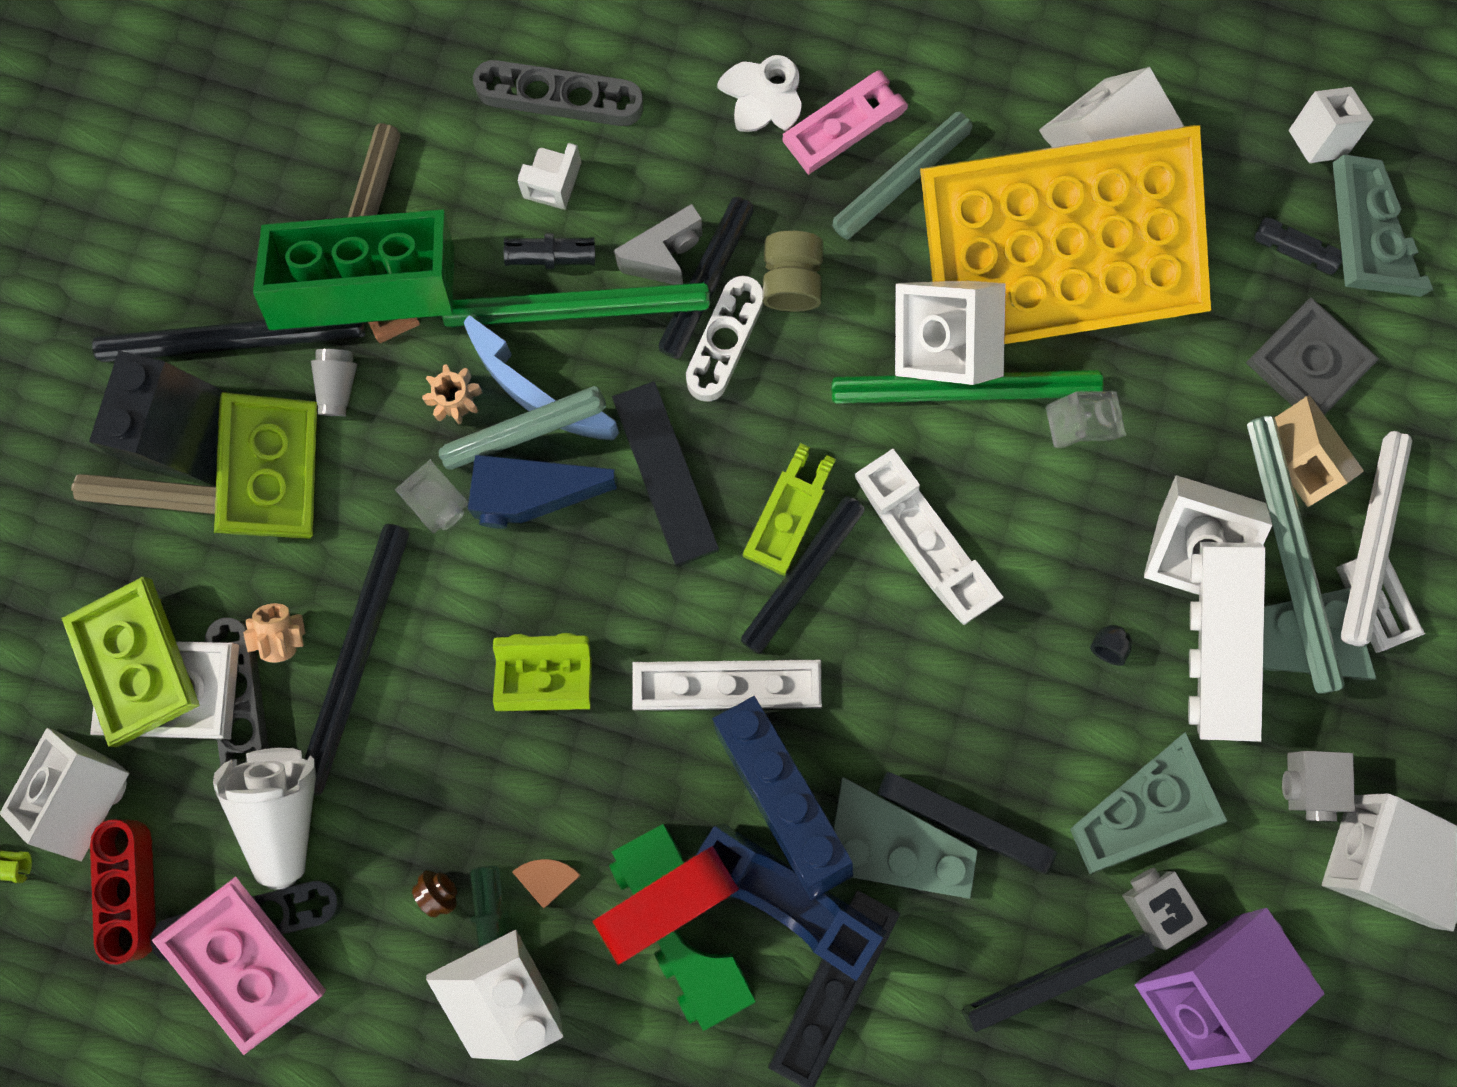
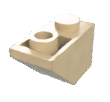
[1275,395,1364,507]

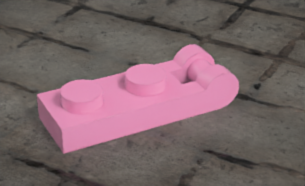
[783,70,908,175]

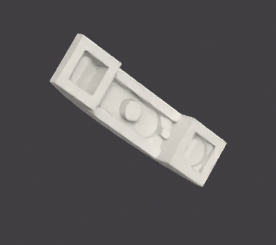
[855,449,1003,625]

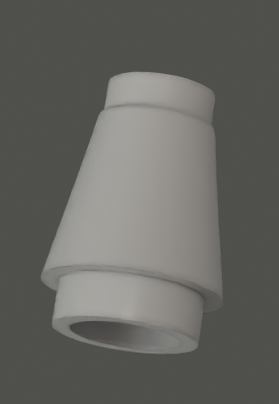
[311,349,357,416]

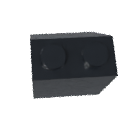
[89,350,227,487]

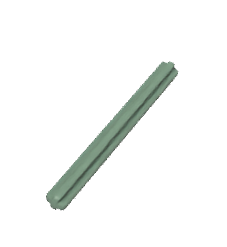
[1247,416,1344,693]

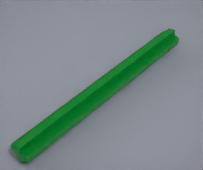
[442,283,710,327]
[831,370,1104,404]

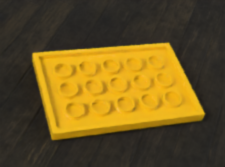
[920,125,1211,344]

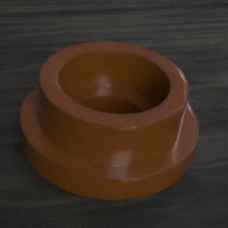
[412,870,457,918]

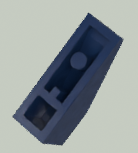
[468,455,618,529]

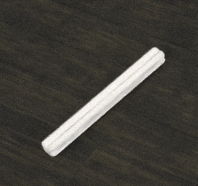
[1341,431,1412,647]

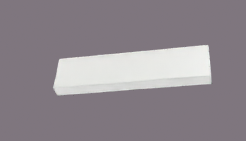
[633,660,822,711]

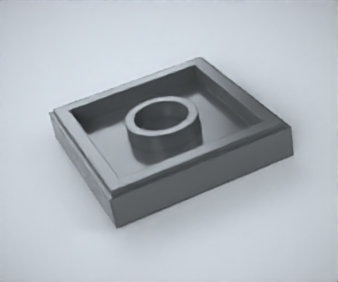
[1246,298,1379,415]

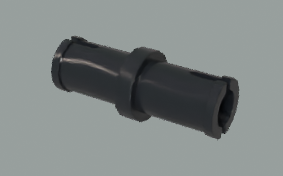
[504,233,595,269]

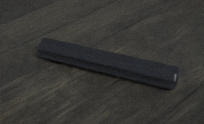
[659,196,753,359]
[741,496,865,654]

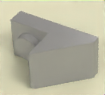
[614,204,702,285]

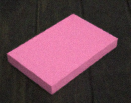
[152,876,326,1055]

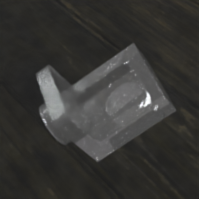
[1046,391,1126,448]
[395,460,468,533]

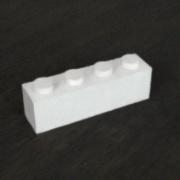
[1188,542,1265,742]

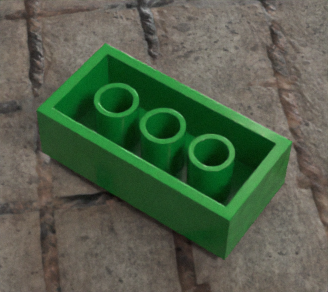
[253,209,455,330]

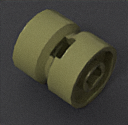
[762,231,823,312]

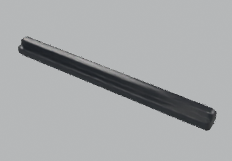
[92,320,366,362]
[304,524,409,795]

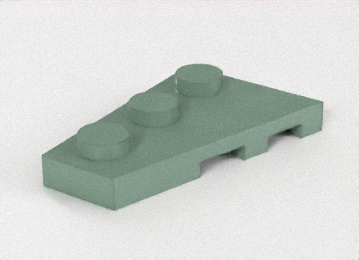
[1333,154,1433,297]
[1263,588,1376,681]
[1070,732,1227,874]
[833,777,977,899]

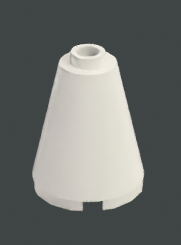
[213,748,316,890]

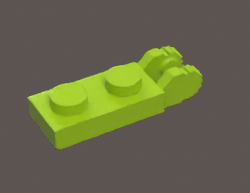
[743,443,836,576]

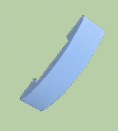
[464,315,619,440]

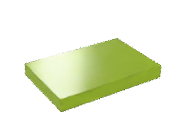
[214,392,317,539]
[62,576,200,747]

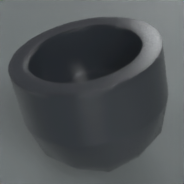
[1090,625,1133,666]

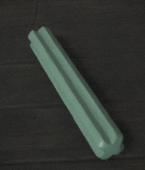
[832,112,973,239]
[438,386,606,470]

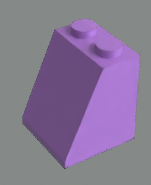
[1135,908,1325,1070]

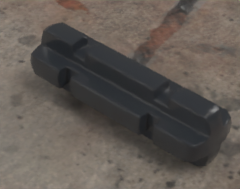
[1254,217,1342,275]

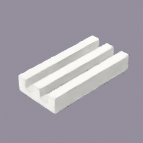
[1336,557,1425,653]

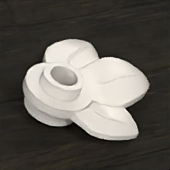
[717,55,801,132]

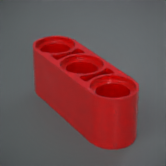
[90,820,156,965]
[592,846,739,965]

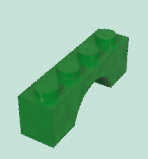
[609,824,756,1031]

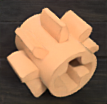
[422,364,482,425]
[243,603,306,662]

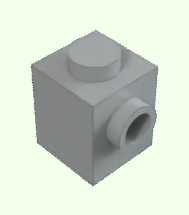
[1282,751,1355,821]

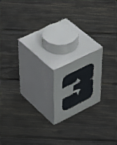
[1122,868,1207,950]

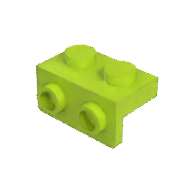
[493,633,592,711]

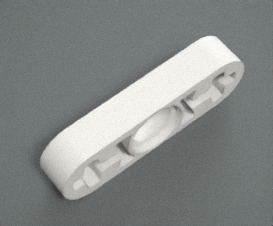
[686,276,763,402]

